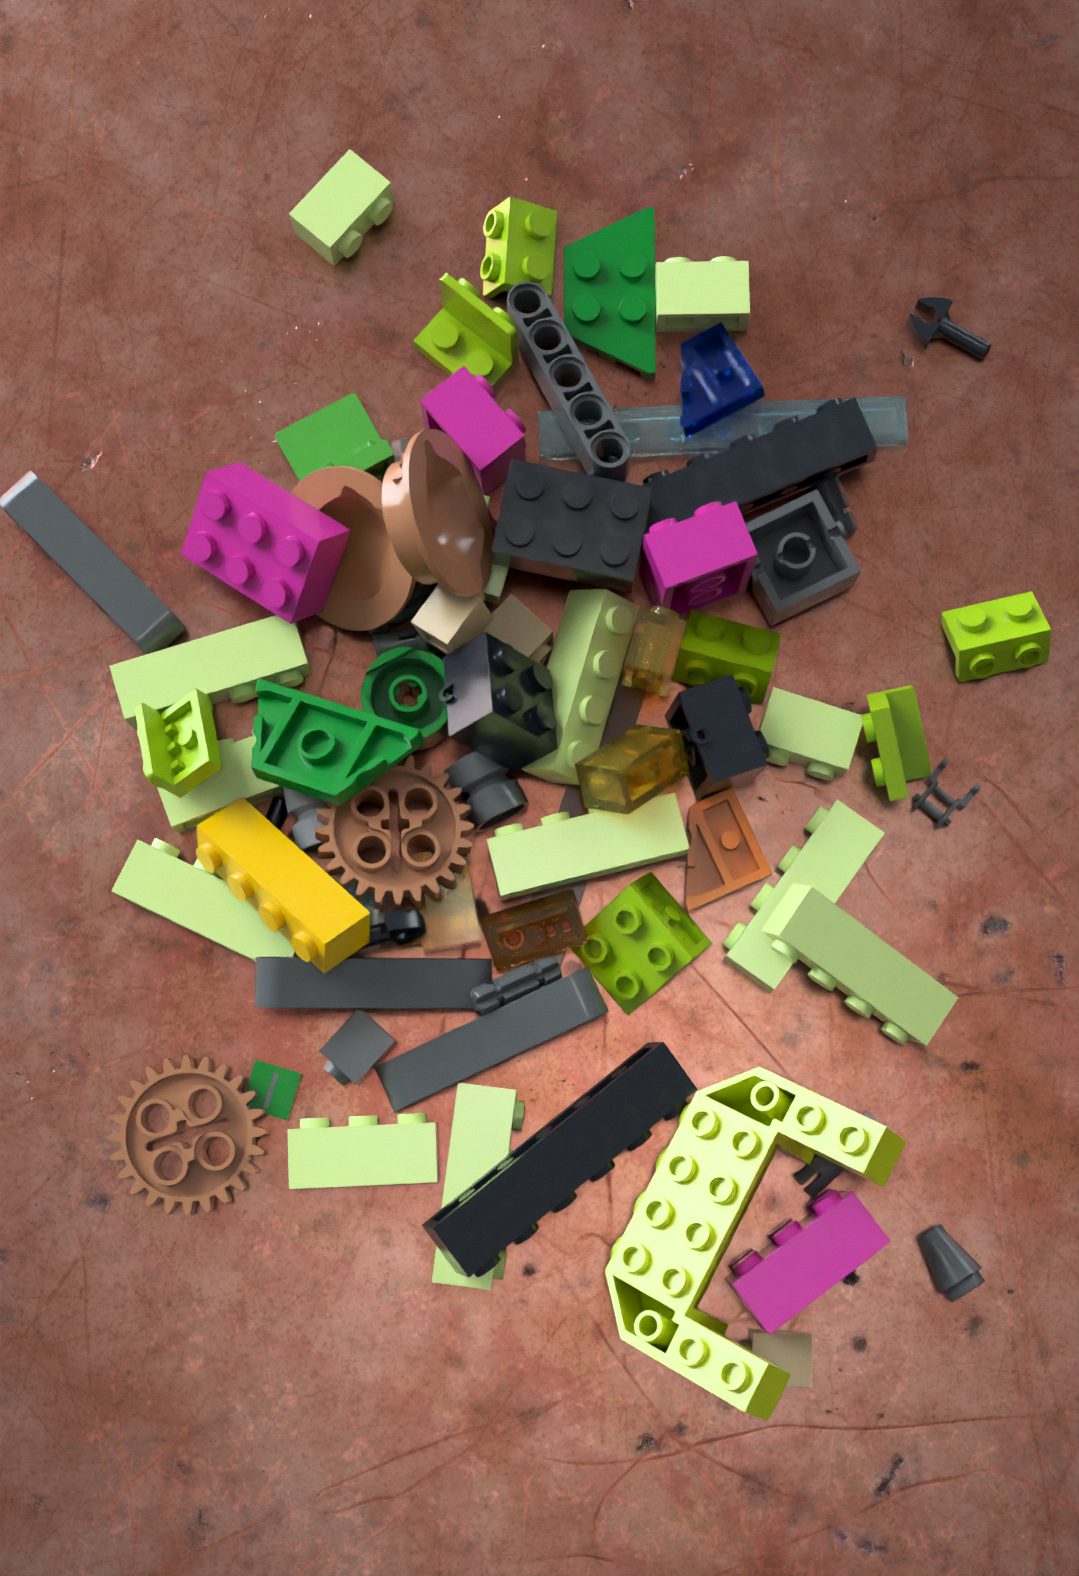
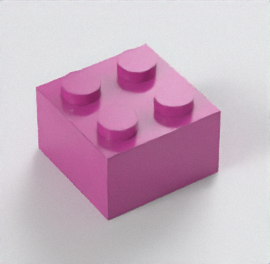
[420,366,527,496]

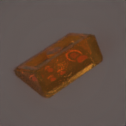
[481,889,589,971]

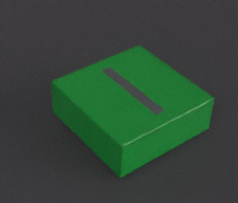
[245,1060,303,1121]

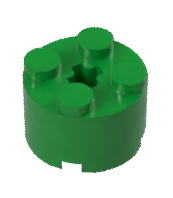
[360,647,449,751]

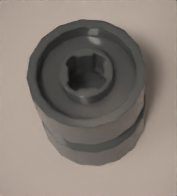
[444,751,529,832]

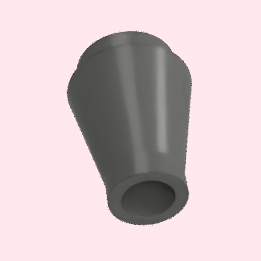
[917,1224,985,1303]

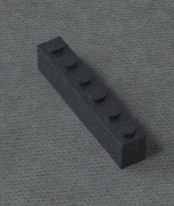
[639,397,877,558]
[422,1042,698,1278]

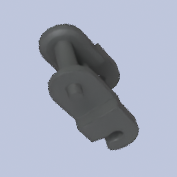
[912,758,981,829]

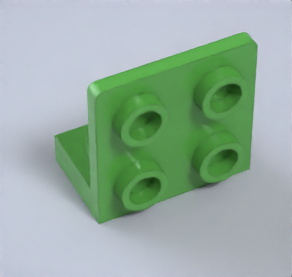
[275,393,396,482]

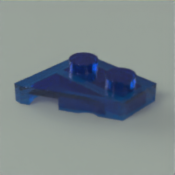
[680,322,765,438]

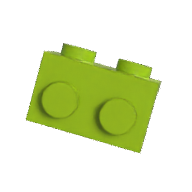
[480,196,557,298]
[941,591,1051,682]
[673,610,781,703]
[861,685,932,801]
[135,688,223,798]

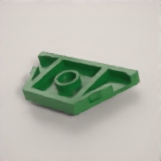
[564,207,656,380]
[251,679,424,806]

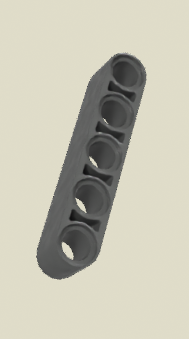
[507,281,631,482]
[0,470,186,654]
[255,957,492,1009]
[374,967,609,1112]

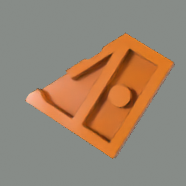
[684,787,772,913]

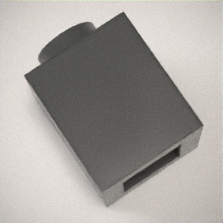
[319,1008,398,1086]

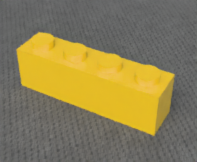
[196,797,370,974]

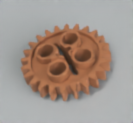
[315,755,474,911]
[107,1055,269,1216]

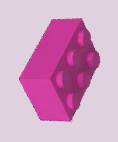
[181,462,351,624]
[639,501,758,624]
[724,1188,891,1335]

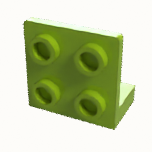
[413,273,519,391]
[568,871,713,1014]

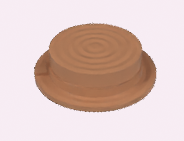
[381,429,493,598]
[291,466,416,631]

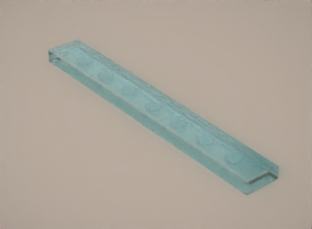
[538,396,909,460]

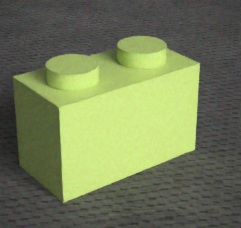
[289,149,394,266]
[655,256,750,332]
[759,687,863,781]

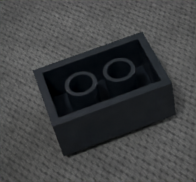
[491,459,653,593]

